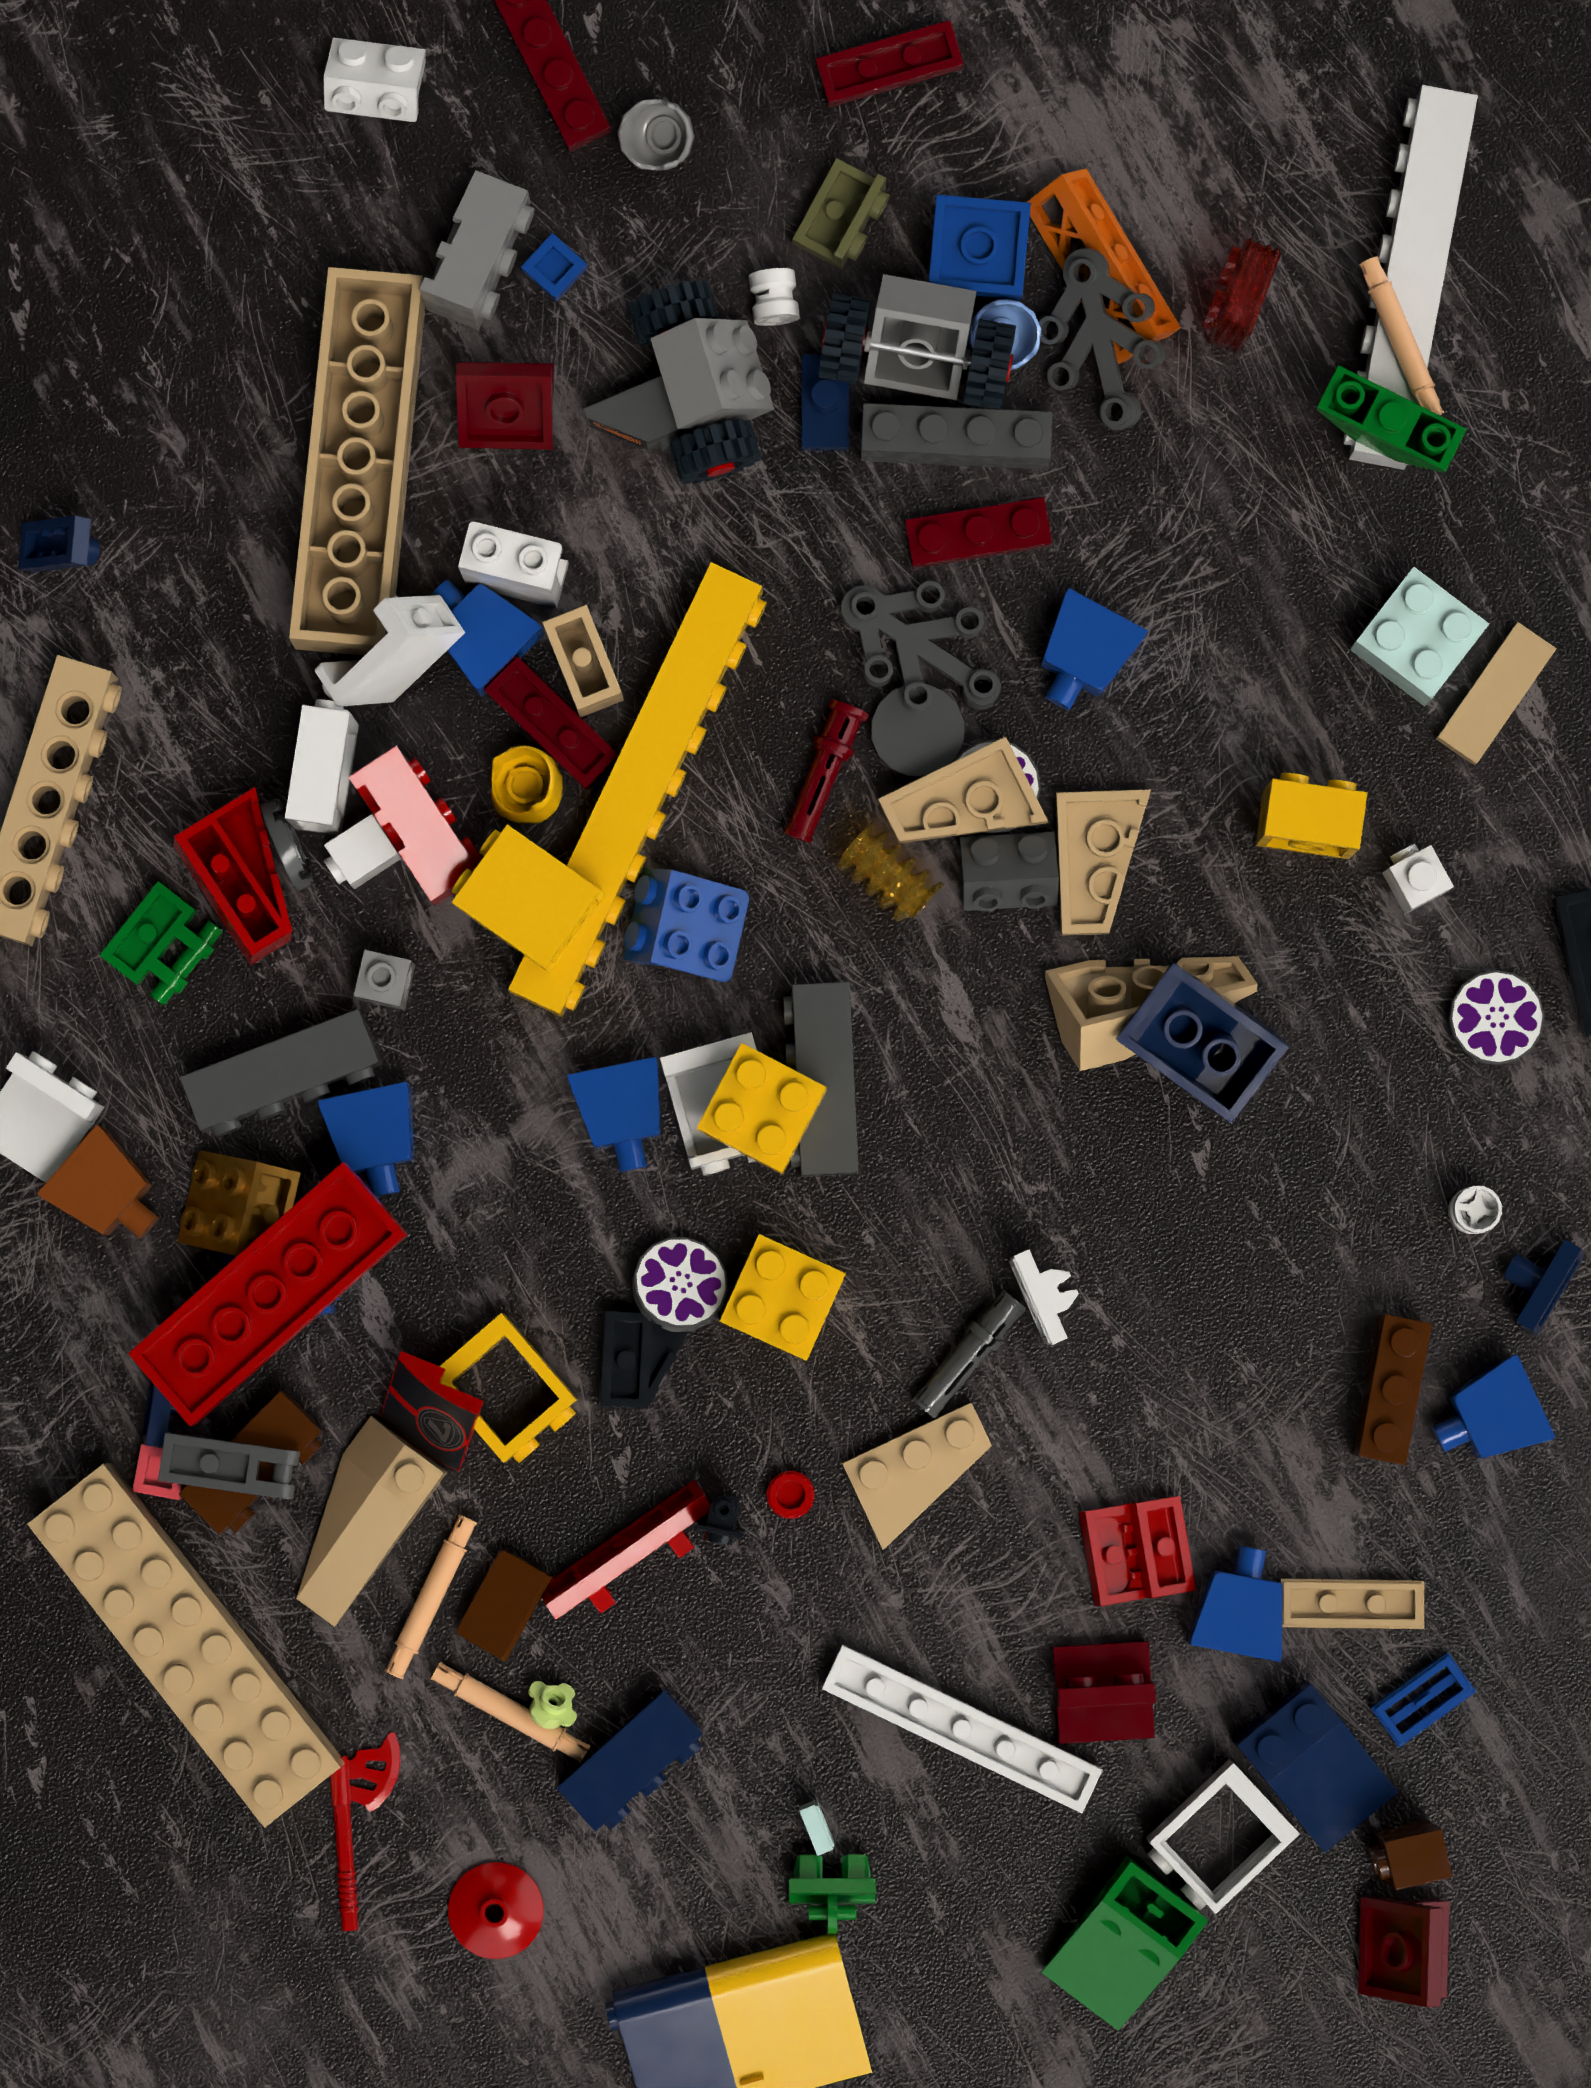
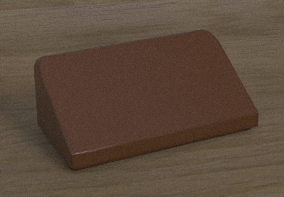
[456,1550,552,1662]

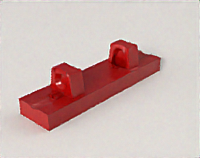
[542,1479,711,1620]

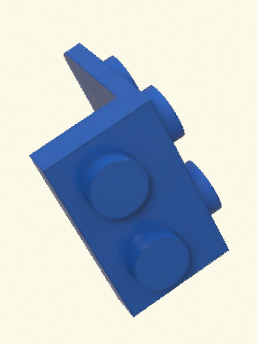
[623,868,749,982]

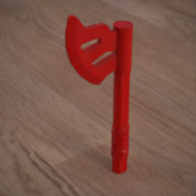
[330,1732,401,1931]

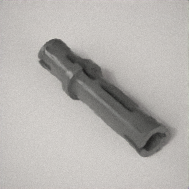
[912,1290,1026,1418]

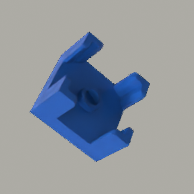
[928,195,1031,302]

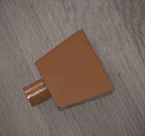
[37,1125,159,1239]

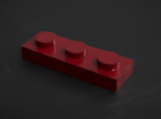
[816,20,964,108]
[905,497,1052,569]
[484,656,619,790]

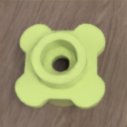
[528,1681,577,1729]

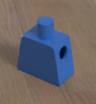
[430,580,545,697]
[1041,588,1148,710]
[567,1057,661,1172]
[318,1082,414,1197]
[1431,1354,1556,1459]
[1187,1545,1282,1662]

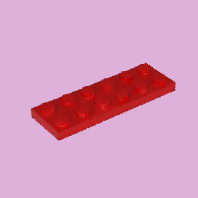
[128,1162,409,1426]

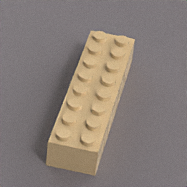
[289,267,425,656]
[27,1463,345,1828]

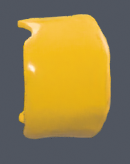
[491,745,563,824]

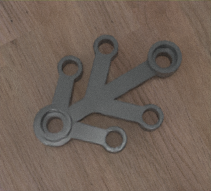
[1039,248,1166,430]
[841,581,1001,713]

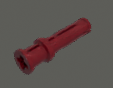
[783,699,869,844]

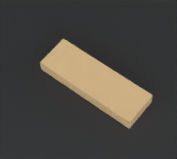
[1436,622,1557,766]
[1279,1578,1424,1629]

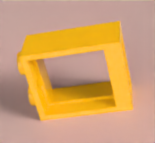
[440,1313,579,1463]

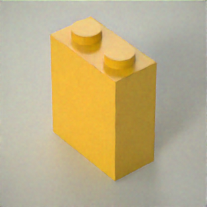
[451,824,605,973]

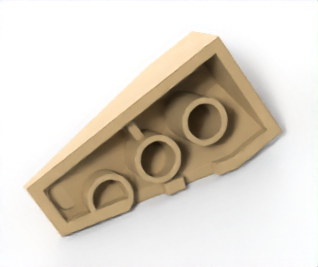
[1045,956,1258,1071]
[296,1416,448,1627]

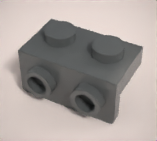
[960,832,1059,911]

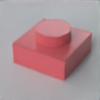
[132,1444,184,1500]

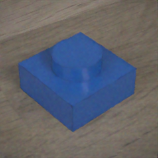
[521,233,588,302]

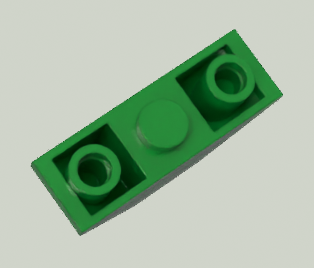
[1316,365,1467,473]

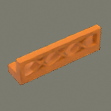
[1027,168,1181,364]

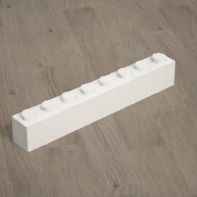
[1343,85,1478,470]

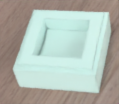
[799,1800,834,1856]

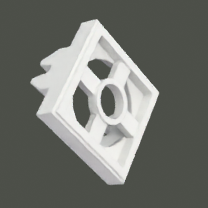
[1008,1250,1079,1345]

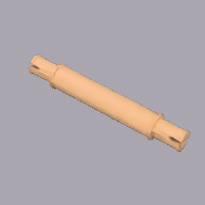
[1359,256,1444,415]
[384,1514,477,1679]
[430,1661,591,1763]

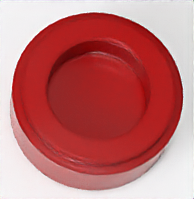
[767,1471,815,1519]

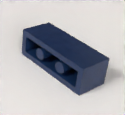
[557,1688,704,1832]

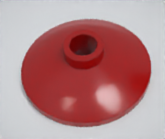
[448,1862,544,1959]

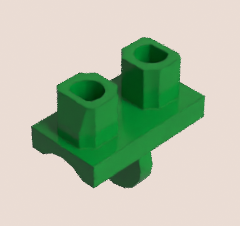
[789,1854,876,1934]

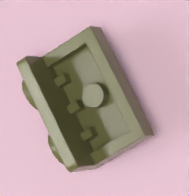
[792,158,890,270]

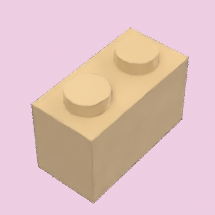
[542,605,624,718]

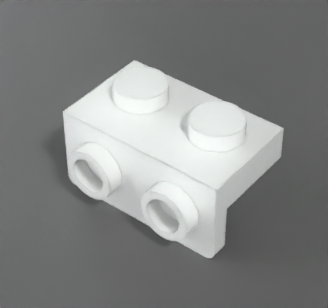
[324,38,426,122]

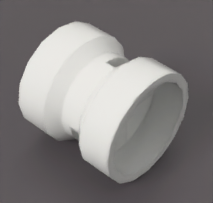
[749,268,800,326]
[1448,1186,1502,1234]

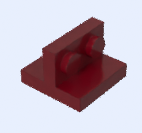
[456,362,555,450]
[1052,1641,1156,1744]
[1358,1896,1450,2007]

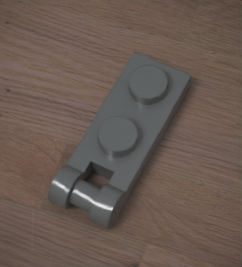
[158,1433,300,1499]

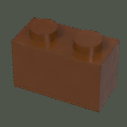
[1368,1820,1453,1890]

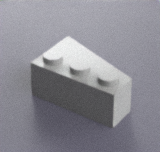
[419,170,535,331]

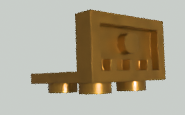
[178,1150,301,1256]

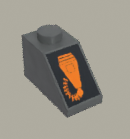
[583,376,693,452]

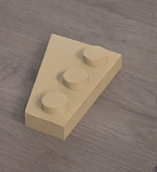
[878,737,1048,844]
[1056,789,1151,936]
[842,1402,992,1550]

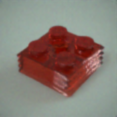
[1201,237,1281,353]

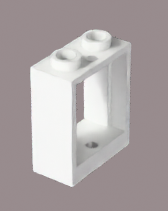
[285,699,359,836]
[1146,1759,1300,1914]

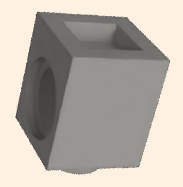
[354,950,415,1011]

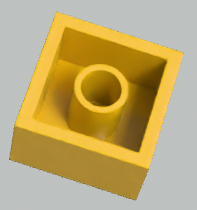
[1255,773,1368,859]
[697,1043,827,1175]
[719,1234,846,1361]

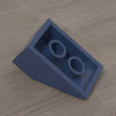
[1115,962,1289,1124]
[1232,1680,1398,1853]

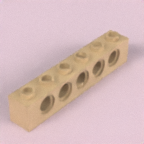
[0,655,122,947]

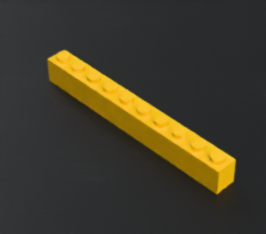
[508,562,767,1017]

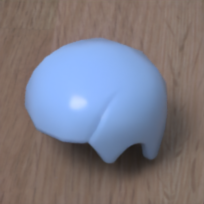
[968,299,1041,370]

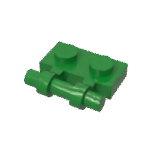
[99,881,223,1006]

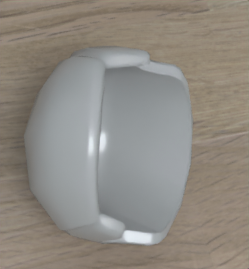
[618,99,695,171]

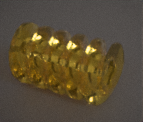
[837,821,944,922]

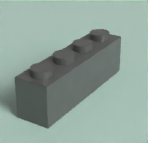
[861,403,1053,470]
[783,982,859,1177]
[180,1009,383,1137]

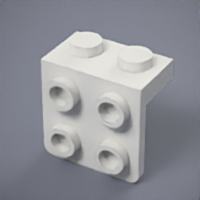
[0,1051,104,1182]

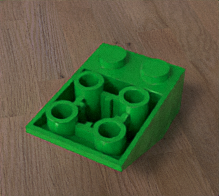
[1041,1856,1209,2031]

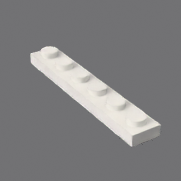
[822,1644,1103,1814]

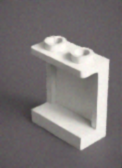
[458,522,569,609]
[315,595,465,707]
[660,1032,757,1176]

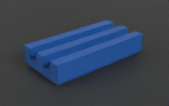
[1369,1652,1476,1748]

